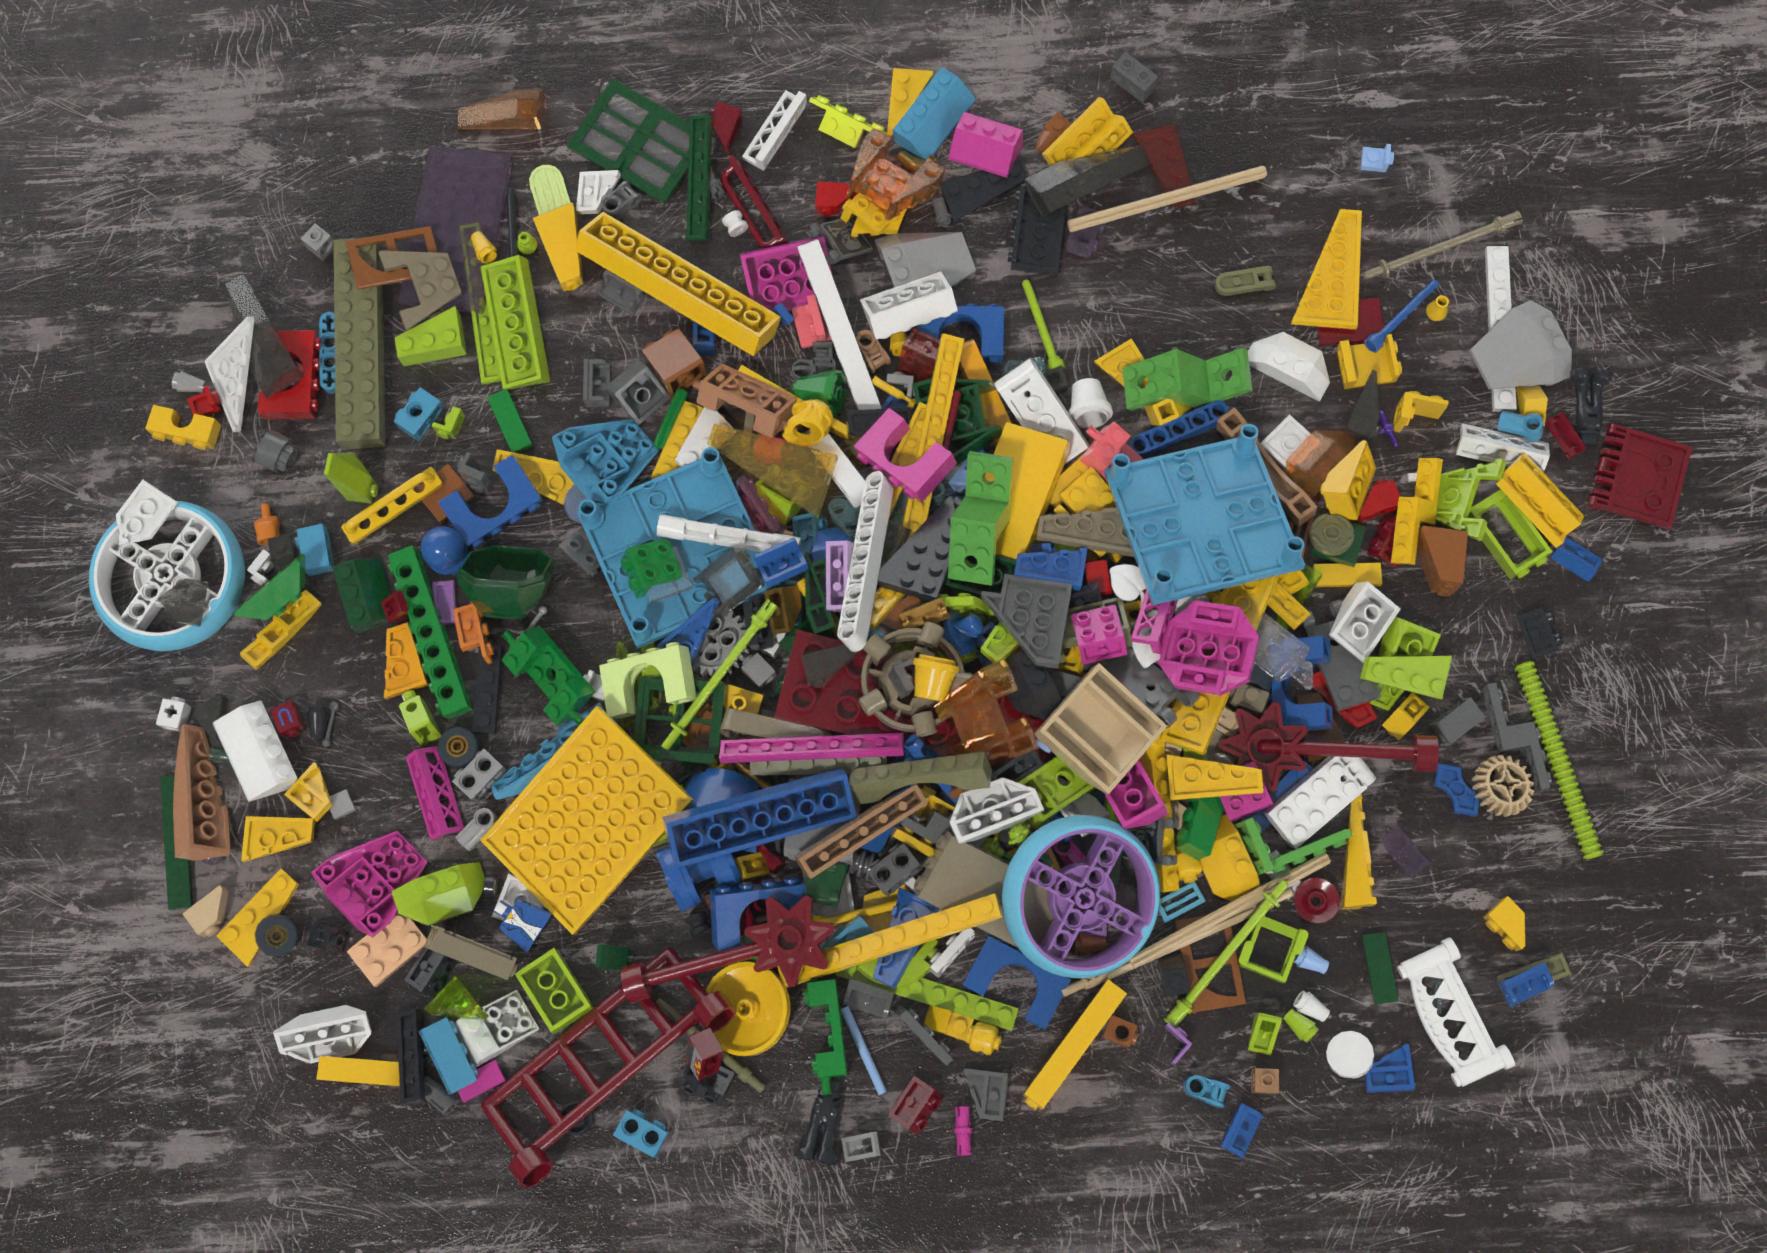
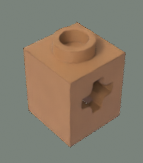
[1251,1068,1279,1094]

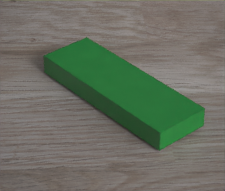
[487,389,533,453]

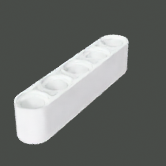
[803,429,865,509]

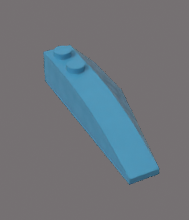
[490,702,606,800]

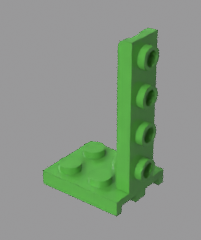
[1234,817,1352,875]

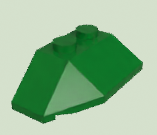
[233,553,305,620]

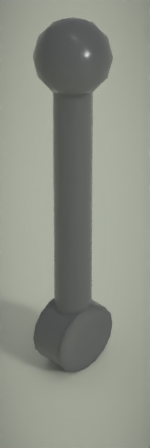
[322,702,339,747]

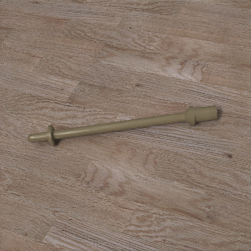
[1363,211,1523,279]

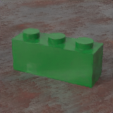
[1176,797,1224,860]

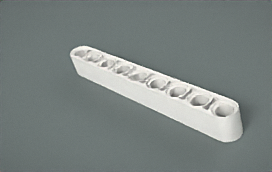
[797,239,882,410]
[837,471,893,652]

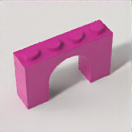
[854,408,957,502]

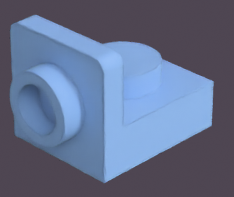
[1360,144,1394,172]

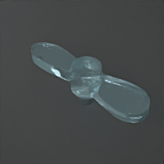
[1433,978,1442,1015]

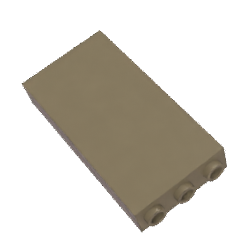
[914,830,1063,947]

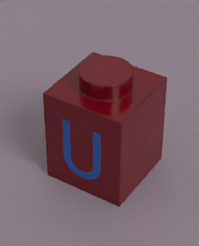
[270,701,306,738]

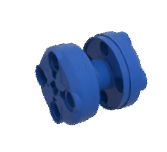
[655,845,744,912]

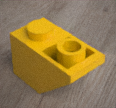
[1144,399,1191,426]
[1483,896,1525,951]

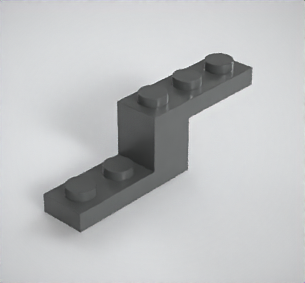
[1482,683,1552,793]

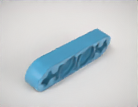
[319,312,335,394]

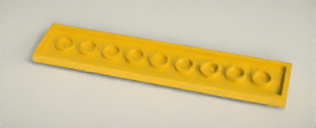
[1161,575,1280,755]

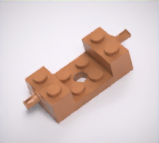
[693,363,799,439]

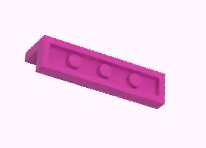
[1131,590,1178,654]
[406,746,464,841]

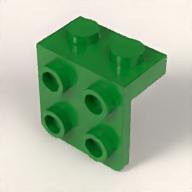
[621,539,682,599]

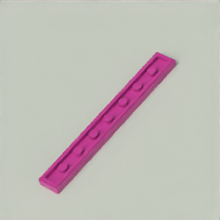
[719,733,904,763]

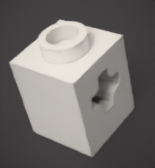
[156,697,192,732]

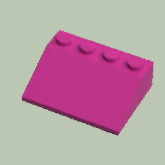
[740,235,834,311]

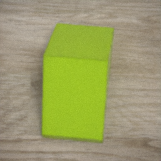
[1248,1013,1282,1055]

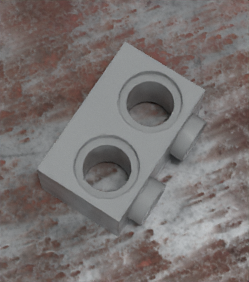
[452,749,507,803]

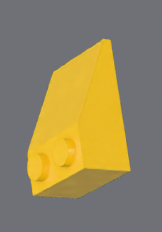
[1321,440,1376,520]

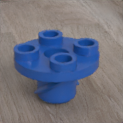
[942,611,983,656]

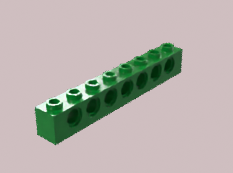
[388,545,474,720]

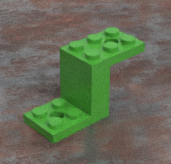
[1122,348,1253,411]
[948,451,1014,586]

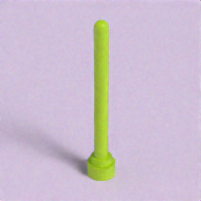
[1022,279,1066,375]

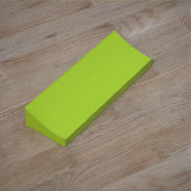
[480,255,551,390]

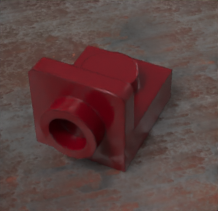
[381,591,409,622]

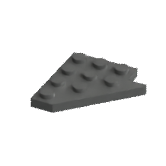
[981,574,1072,669]

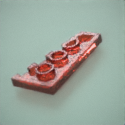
[1133,124,1196,208]

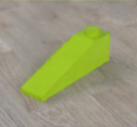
[324,453,378,504]
[1369,617,1441,711]

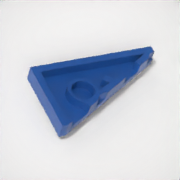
[657,598,720,665]

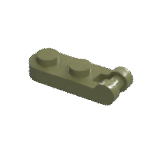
[1215,266,1276,296]

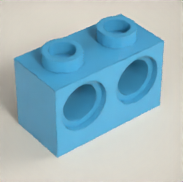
[613,1108,670,1158]

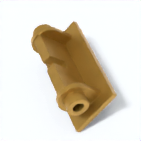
[899,597,950,629]

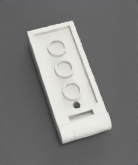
[994,358,1090,465]
[1263,742,1376,849]

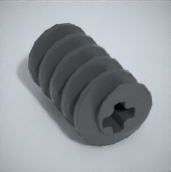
[848,849,899,885]

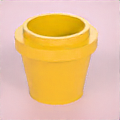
[913,654,960,702]

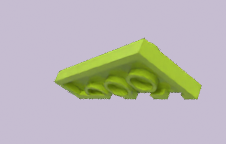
[1360,655,1452,700]

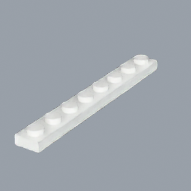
[1485,246,1517,412]

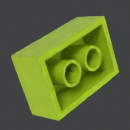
[515,948,594,1034]

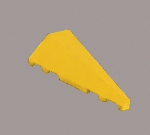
[1341,794,1377,910]

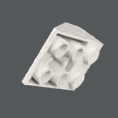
[455,990,539,1067]

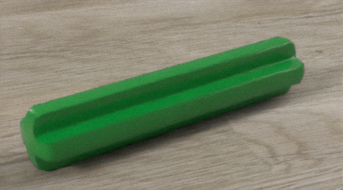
[653,388,688,450]

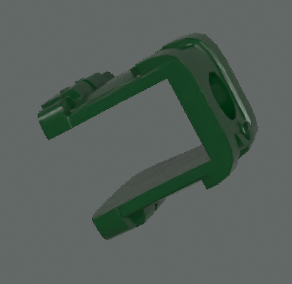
[806,862,849,906]

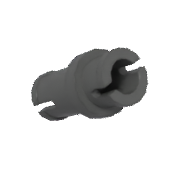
[710,167,724,199]

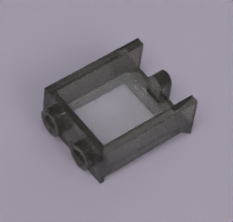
[693,547,765,617]

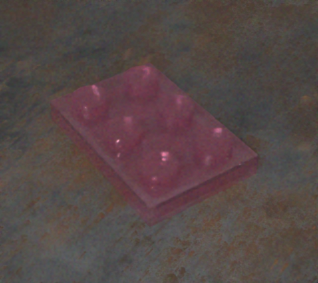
[736,475,781,534]

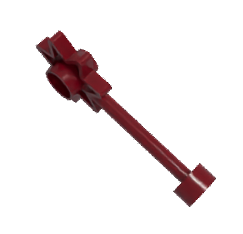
[1217,702,1439,792]
[620,896,837,1004]

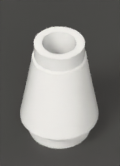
[1293,991,1330,1022]

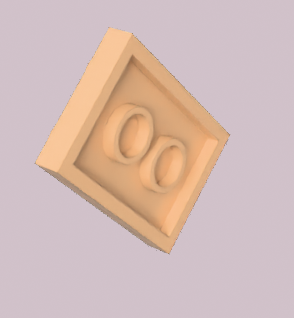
[347,912,427,987]

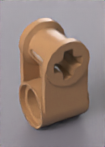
[856,330,891,374]

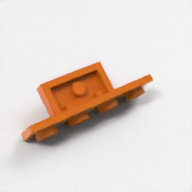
[452,601,494,664]

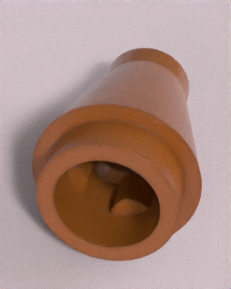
[1071,933,1106,956]

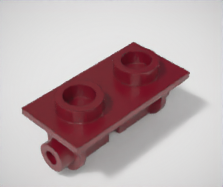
[1545,411,1587,460]

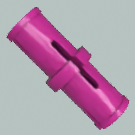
[954,1106,973,1156]

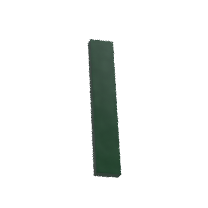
[686,114,712,242]
[160,774,193,911]

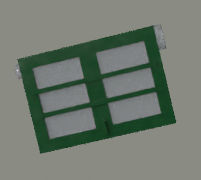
[566,78,716,205]

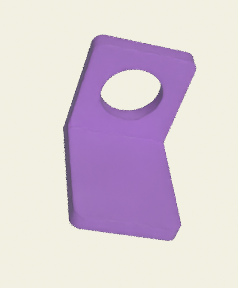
[1164,1023,1192,1065]

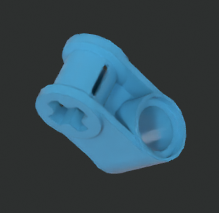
[1183,1075,1231,1109]

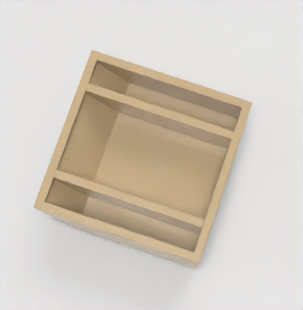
[1034,663,1167,794]

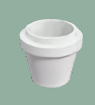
[1068,378,1113,429]

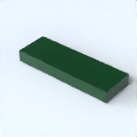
[1361,932,1398,1005]

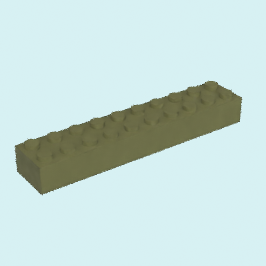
[334,237,386,450]

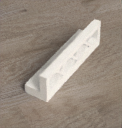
[742,90,807,171]
[1456,423,1550,472]

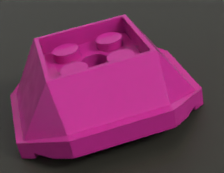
[1159,600,1260,696]

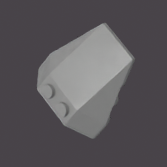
[875,232,976,288]
[1469,300,1572,389]

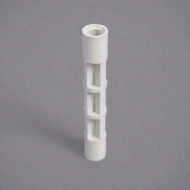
[657,514,801,552]

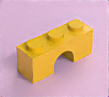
[145,405,221,450]

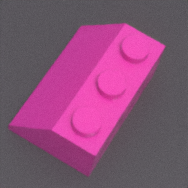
[949,112,1023,178]
[1104,760,1169,829]

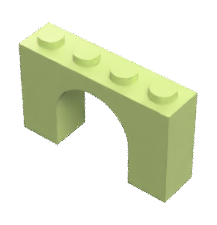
[599,642,697,720]

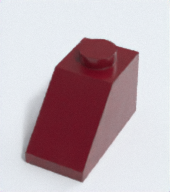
[710,101,743,155]

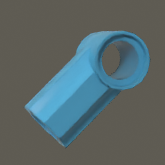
[1497,411,1543,442]

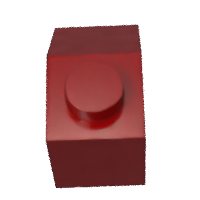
[815,181,860,217]
[1357,479,1401,523]

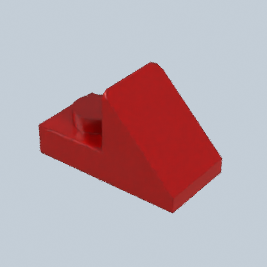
[1083,559,1112,596]

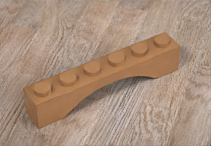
[1216,407,1317,528]

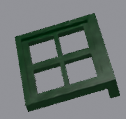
[633,677,728,765]

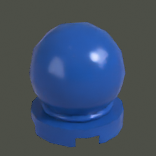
[421,526,469,575]

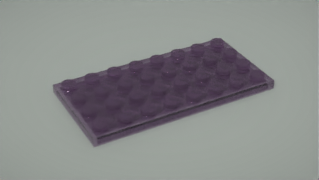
[398,146,513,314]

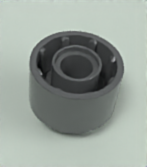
[255,429,298,472]

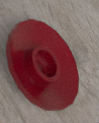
[1294,878,1340,924]

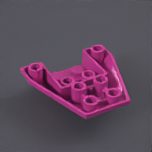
[311,831,428,938]

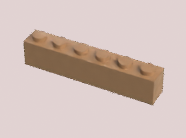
[794,784,928,879]

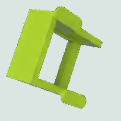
[1239,915,1308,983]

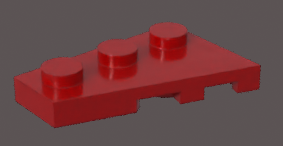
[1304,671,1377,729]

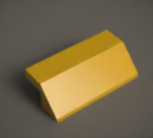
[1042,97,1133,189]
[1496,452,1584,548]

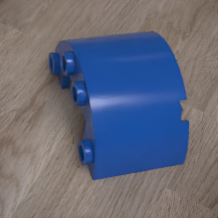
[684,768,759,853]

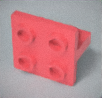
[792,294,832,349]

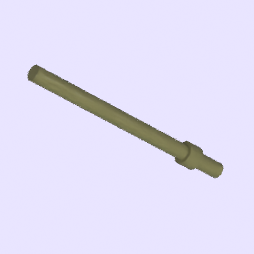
[656,998,766,1093]

